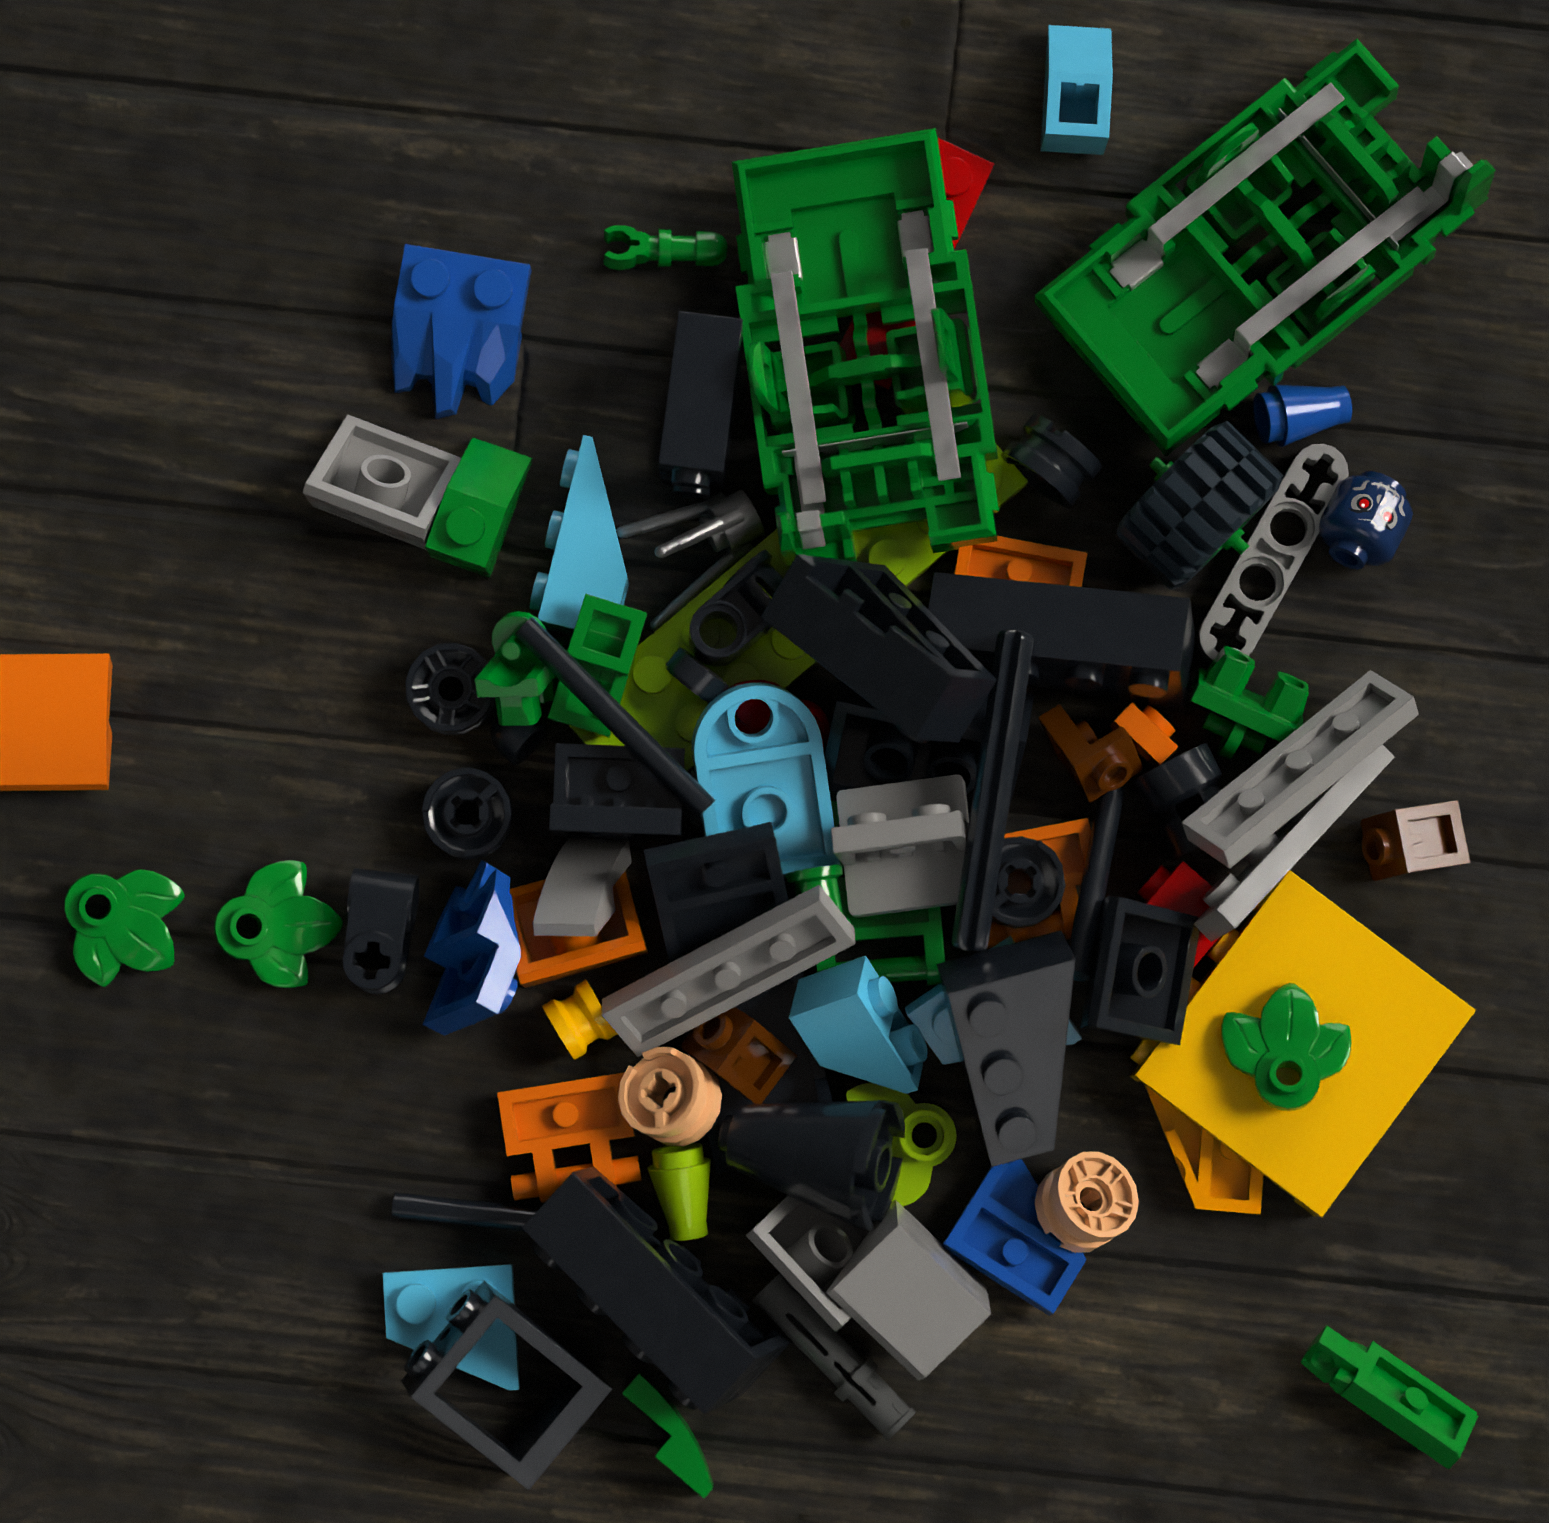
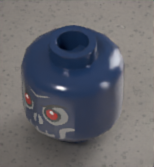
[1319,471,1413,569]

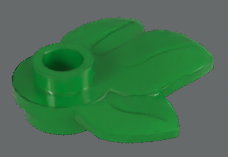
[214,860,343,988]
[64,869,185,987]
[1221,983,1352,1111]

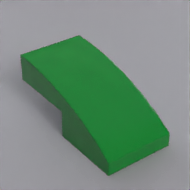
[548,594,647,738]
[622,1370,713,1499]

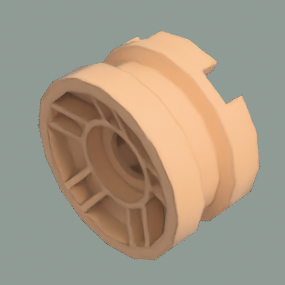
[618,1047,722,1146]
[1035,1151,1139,1253]

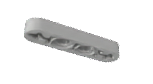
[1196,444,1349,664]

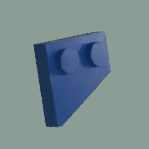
[942,1159,1087,1317]

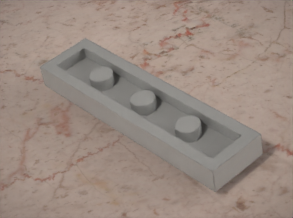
[1182,670,1419,868]
[1193,744,1395,942]
[602,885,855,1057]

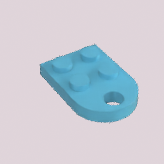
[692,682,840,874]

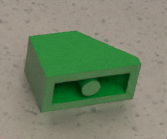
[425,437,533,578]

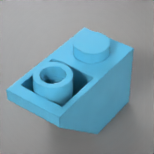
[1041,25,1113,155]
[789,955,927,1094]

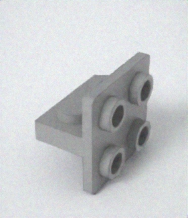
[831,774,969,918]

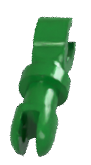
[604,225,728,270]

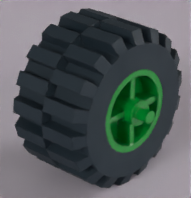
[1115,421,1283,590]

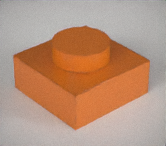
[1110,703,1178,768]

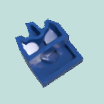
[391,244,532,419]
[423,859,521,1036]

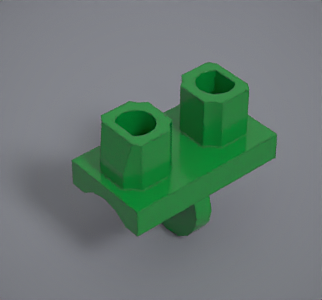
[475,611,570,726]
[1191,646,1309,760]

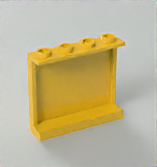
[1130,870,1476,1217]

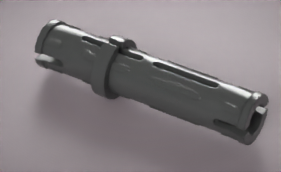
[752,1273,916,1441]

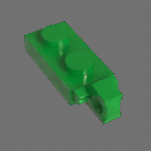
[1300,1326,1478,1470]

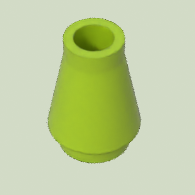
[647,1143,711,1241]

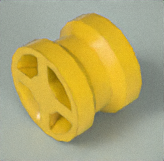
[542,979,617,1060]

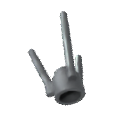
[617,490,765,631]

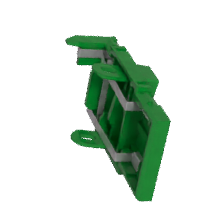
[1035,39,1496,457]
[732,128,999,567]

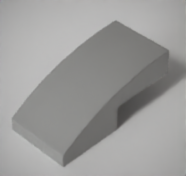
[533,838,632,937]

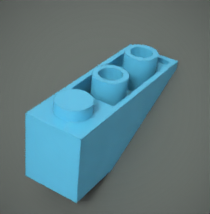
[529,435,629,635]

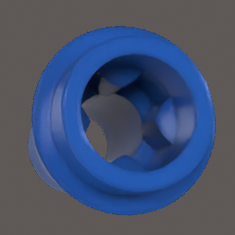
[1253,385,1352,447]

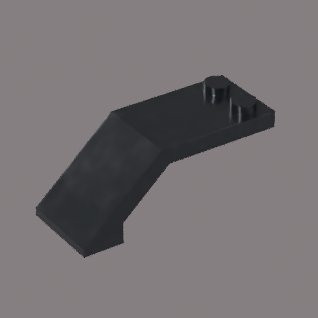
[644,822,832,1174]

